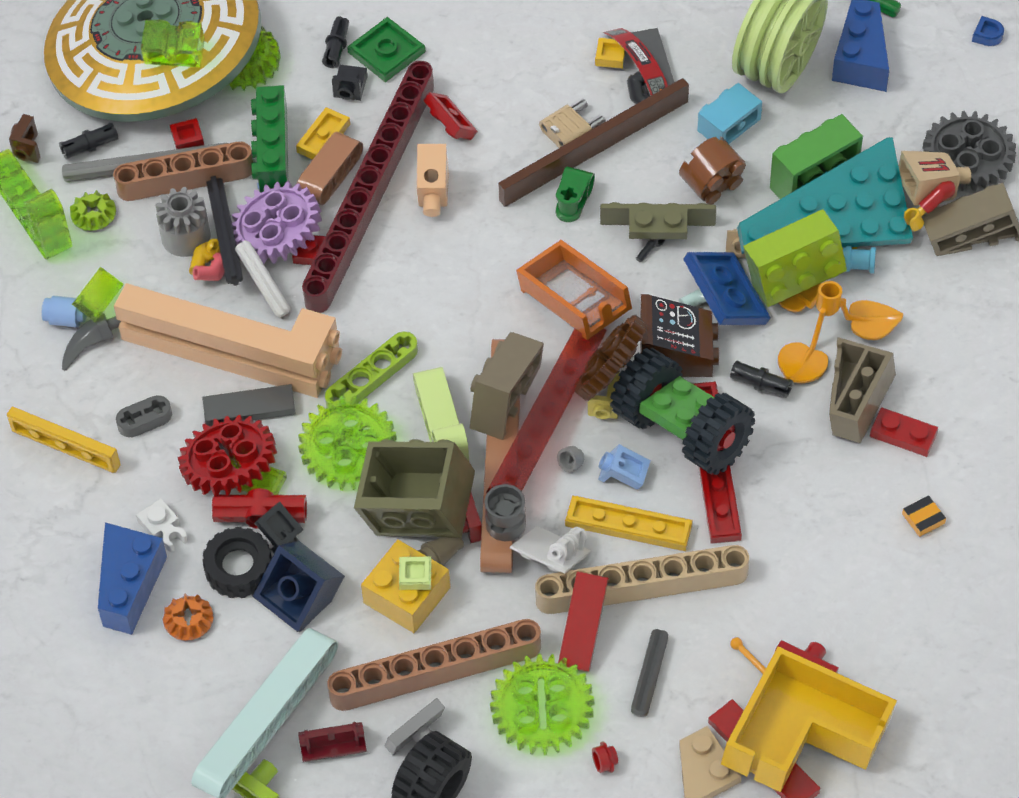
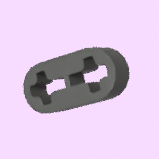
[116,395,172,437]

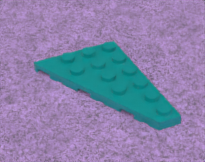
[737,137,913,254]

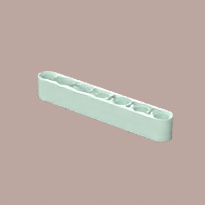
[191,628,338,798]

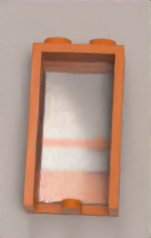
[516,240,632,340]

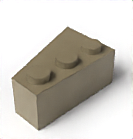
[922,183,1019,256]

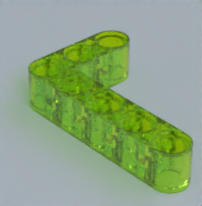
[0,149,73,260]

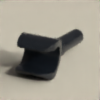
[636,239,665,262]

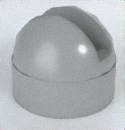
[557,446,584,472]

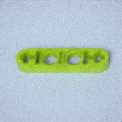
[325,331,418,415]

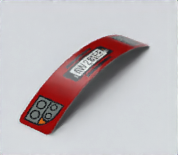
[603,28,668,96]

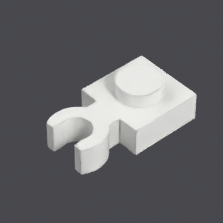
[136,498,188,553]

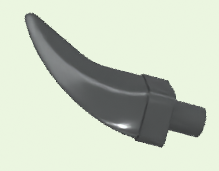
[62,313,121,371]

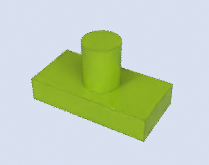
[232,759,279,798]

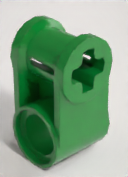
[555,166,595,222]

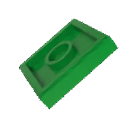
[347,16,426,83]

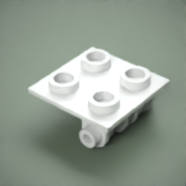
[510,526,591,574]

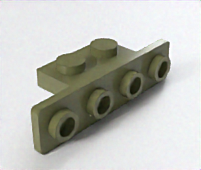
[600,202,716,239]

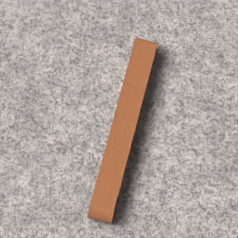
[480,339,520,573]

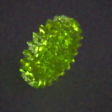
[298,395,397,491]
[490,653,595,755]

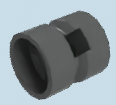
[484,484,526,542]

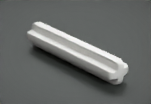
[235,240,291,318]

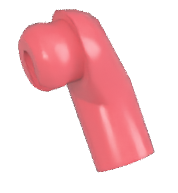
[193,253,225,281]

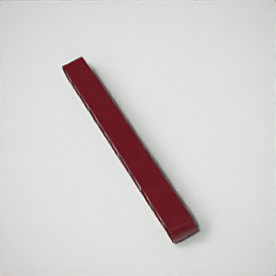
[302,61,434,313]

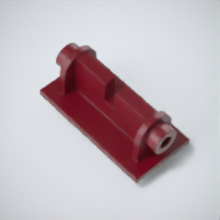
[298,722,367,762]

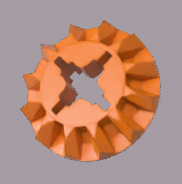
[162,593,213,641]

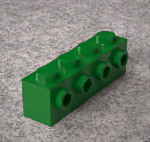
[251,85,289,193]

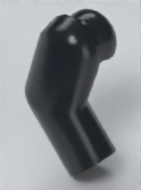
[627,72,649,104]

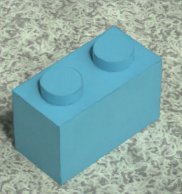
[697,83,762,144]

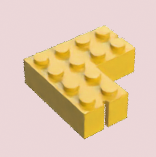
[721,647,897,792]

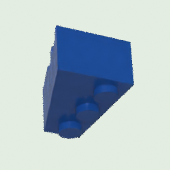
[832,0,889,92]
[98,522,167,635]

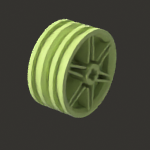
[732,0,828,93]

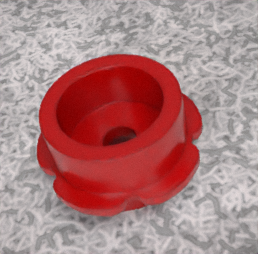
[592,741,618,773]

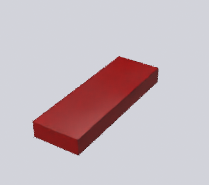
[558,571,609,672]

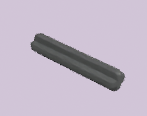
[631,629,668,717]

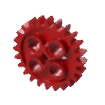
[178,415,277,497]

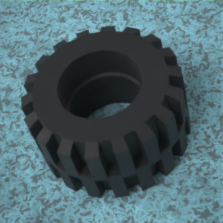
[391,731,472,798]

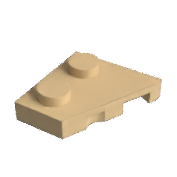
[679,726,742,798]

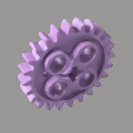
[232,181,322,264]

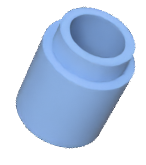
[42,296,87,328]

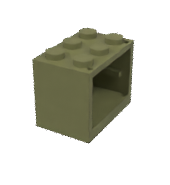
[354,439,475,538]

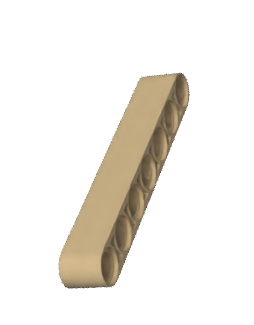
[535,545,749,614]

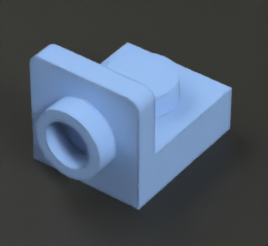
[598,444,651,490]

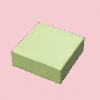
[399,556,431,590]

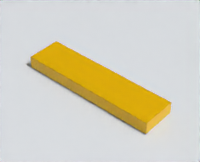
[7,406,121,473]
[565,495,693,551]

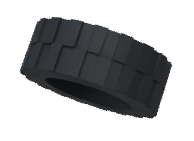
[202,527,272,598]

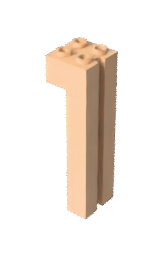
[114,283,342,398]

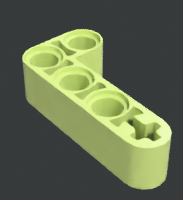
[413,367,469,462]

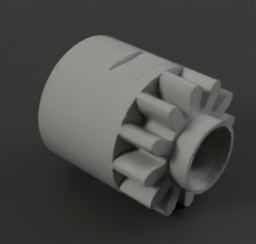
[155,187,211,257]

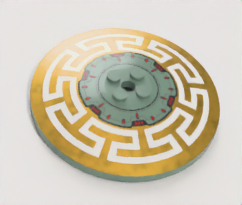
[44,0,261,122]

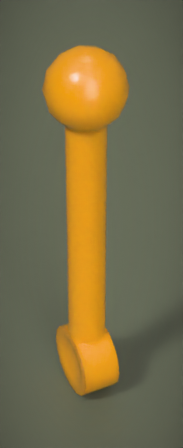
[730,637,766,674]

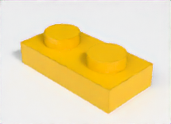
[296,107,351,160]

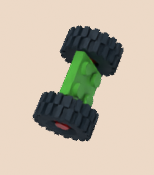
[610,348,755,475]

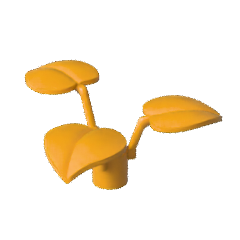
[778,281,903,383]

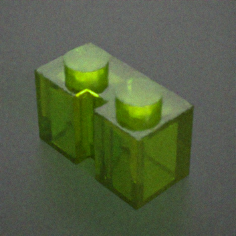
[141,19,205,67]

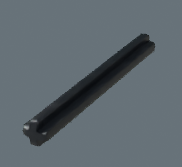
[206,176,243,286]

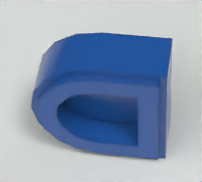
[972,16,1004,46]

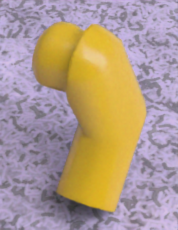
[189,238,220,275]

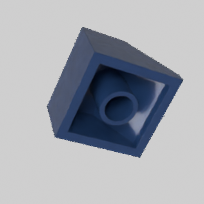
[252,541,345,632]

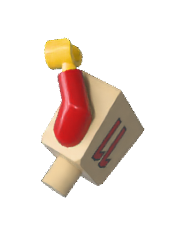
[898,151,971,231]

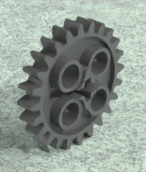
[922,111,1016,192]

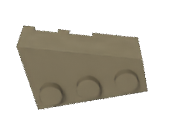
[469,332,544,440]
[829,337,896,443]

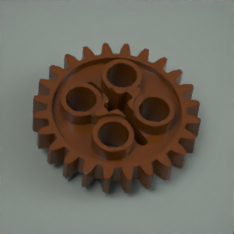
[574,315,648,401]

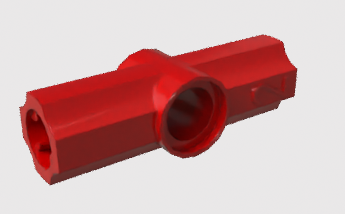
[212,488,307,529]

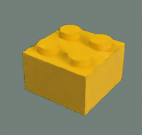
[361,539,450,633]

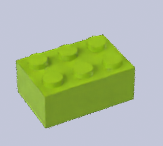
[743,209,847,307]

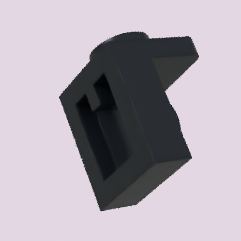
[332,65,368,101]
[254,502,303,553]

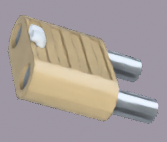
[539,99,606,148]

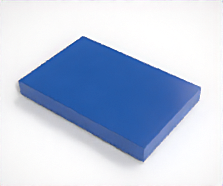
[683,252,770,325]

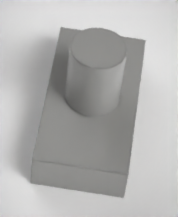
[384,698,445,755]

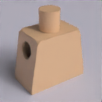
[417,144,449,217]

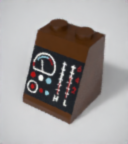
[640,294,719,377]

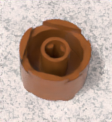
[679,136,746,204]

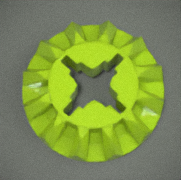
[70,190,116,231]

